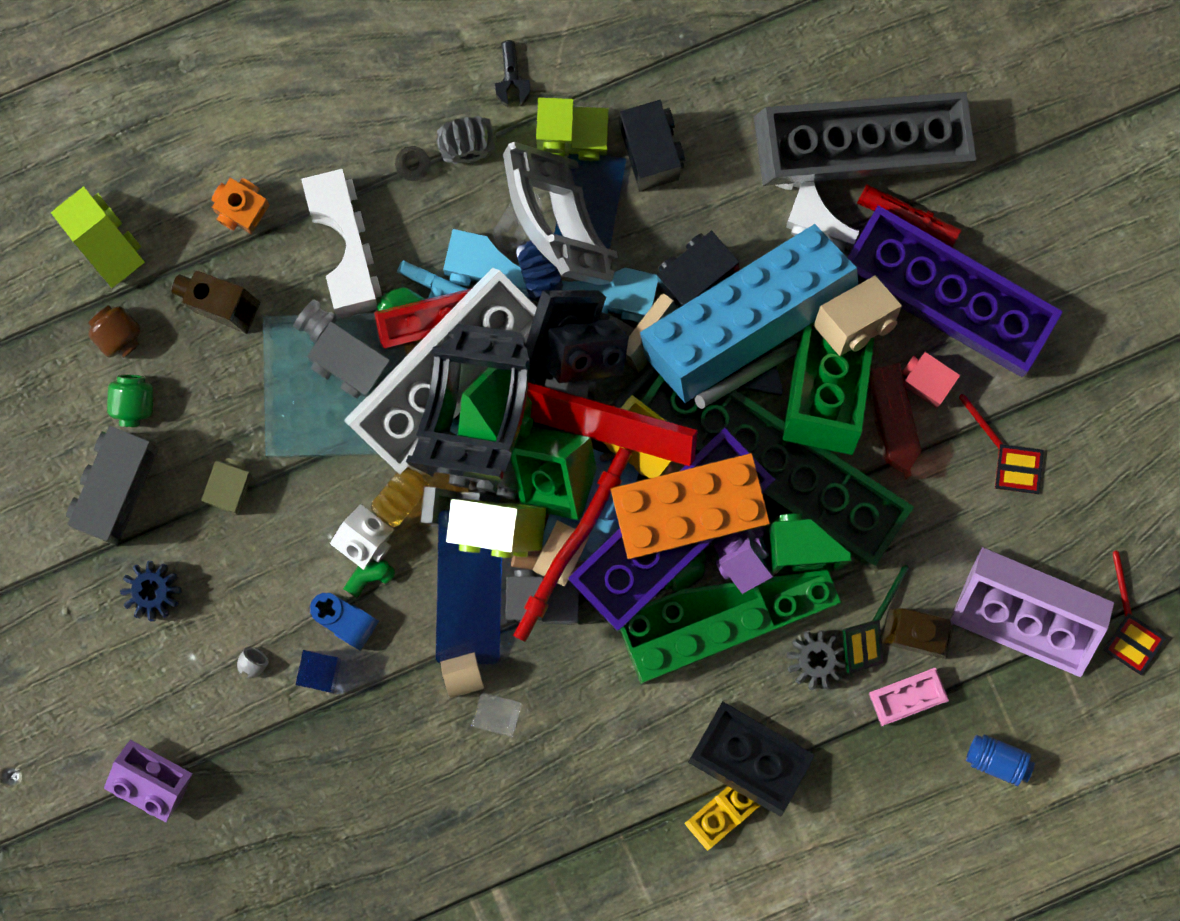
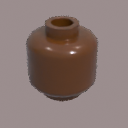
[88,305,141,358]

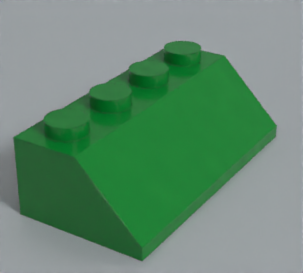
[766,514,851,575]

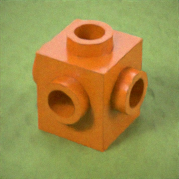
[211,178,270,235]

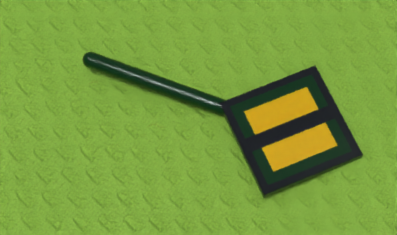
[843,565,909,674]

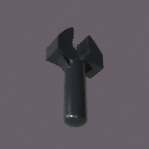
[495,40,531,107]

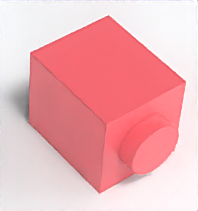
[902,352,960,409]

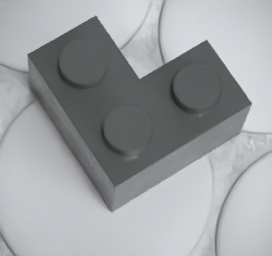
[506,570,579,625]

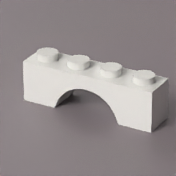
[301,169,382,319]

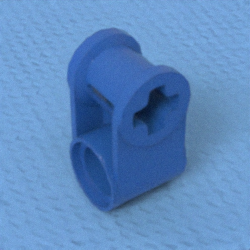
[310,593,380,651]

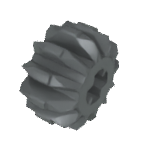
[437,116,497,164]
[786,630,846,690]

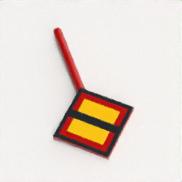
[959,394,1044,495]
[1103,550,1166,675]

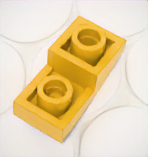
[684,786,761,851]

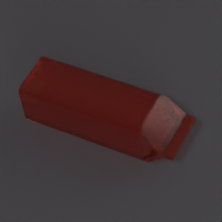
[867,363,921,480]

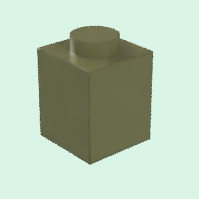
[201,458,253,515]

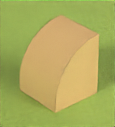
[532,520,589,587]
[440,652,484,698]

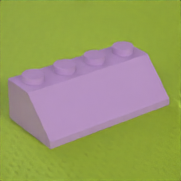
[951,547,1114,677]

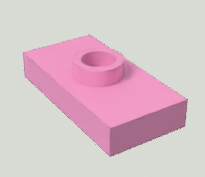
[869,667,949,726]

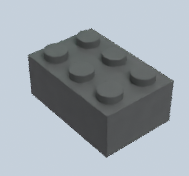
[66,426,159,547]

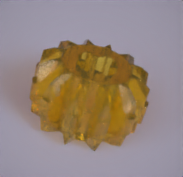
[371,467,429,527]

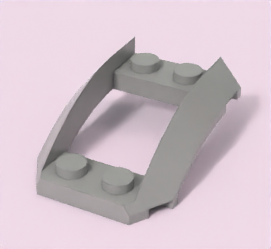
[503,141,618,285]

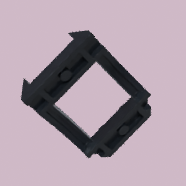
[406,324,530,487]

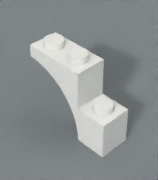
[776,182,859,252]

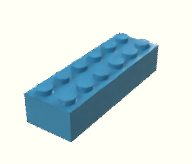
[640,224,859,403]

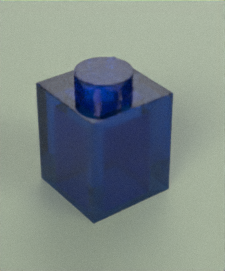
[295,650,341,694]

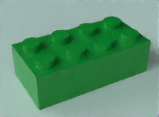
[783,322,875,455]

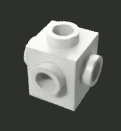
[330,504,394,570]

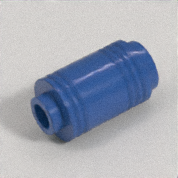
[966,734,1035,786]

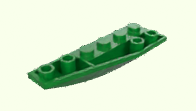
[620,570,841,684]

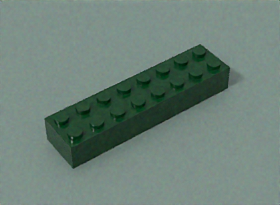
[642,374,914,569]

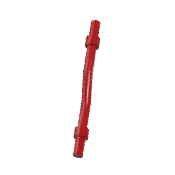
[513,447,633,642]

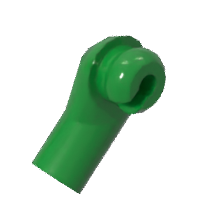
[343,559,395,598]

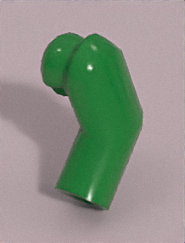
[377,287,426,311]

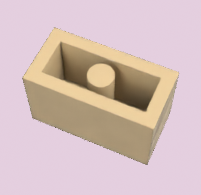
[814,275,902,356]

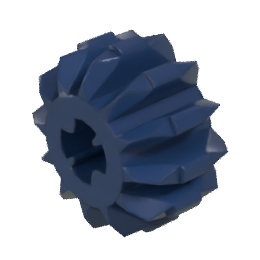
[516,240,563,300]
[120,561,182,622]

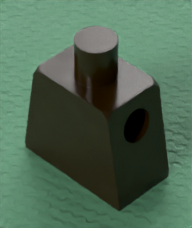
[171,271,261,334]
[882,608,954,659]

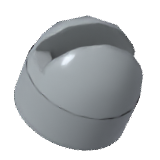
[237,647,269,679]

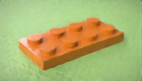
[610,453,770,560]

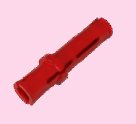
[857,184,962,248]

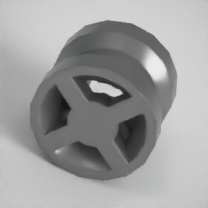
[293,299,337,343]

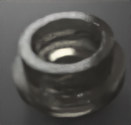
[395,146,430,181]

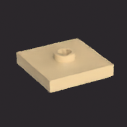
[626,293,678,373]

